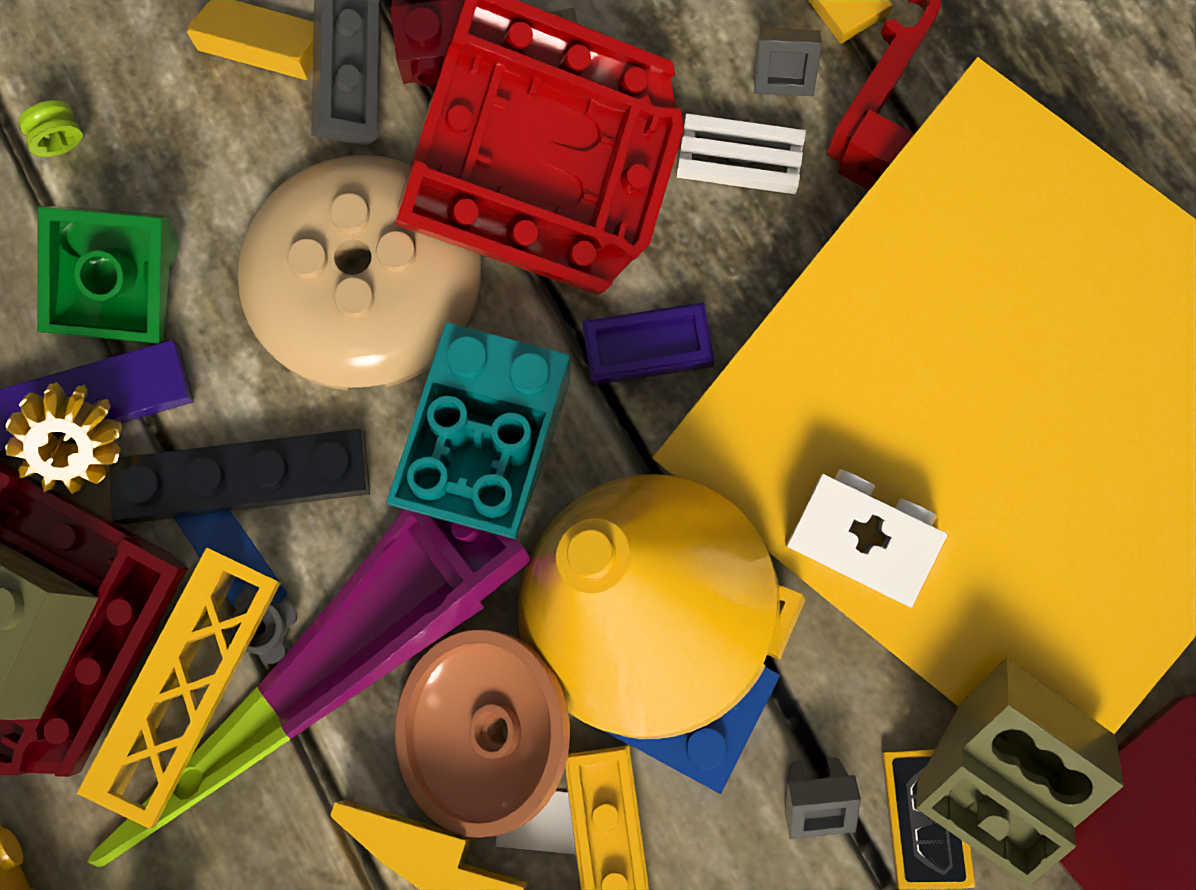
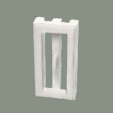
[677,113,806,194]

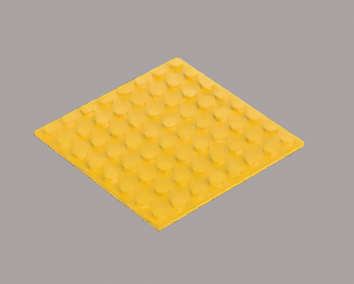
[652,57,1196,734]

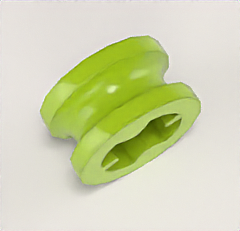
[18,100,83,157]

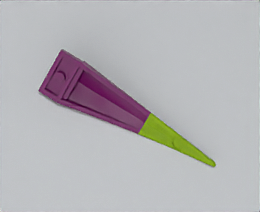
[87,509,532,867]

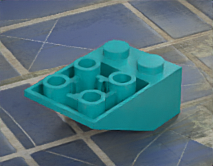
[386,322,570,539]

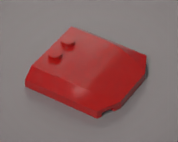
[393,0,684,295]

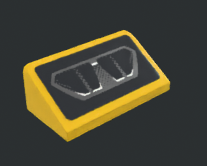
[882,749,975,890]

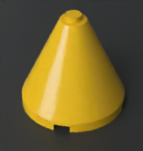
[517,474,780,739]

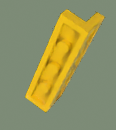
[76,547,281,829]

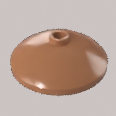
[395,630,570,838]

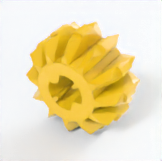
[5,382,122,495]

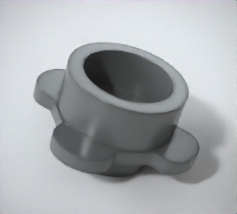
[225,591,297,664]

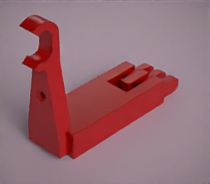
[826,0,941,190]

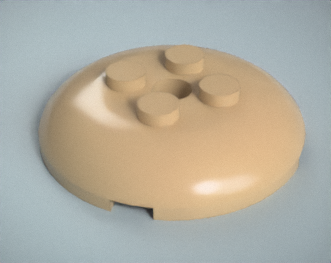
[238,155,482,390]

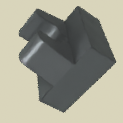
[754,27,822,96]
[785,757,861,839]

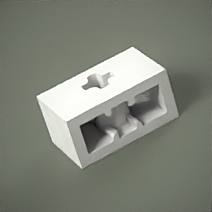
[786,469,948,608]

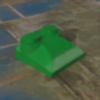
[37,206,179,343]

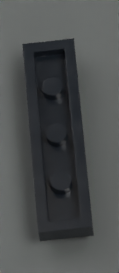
[109,428,370,525]

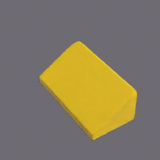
[187,0,314,81]

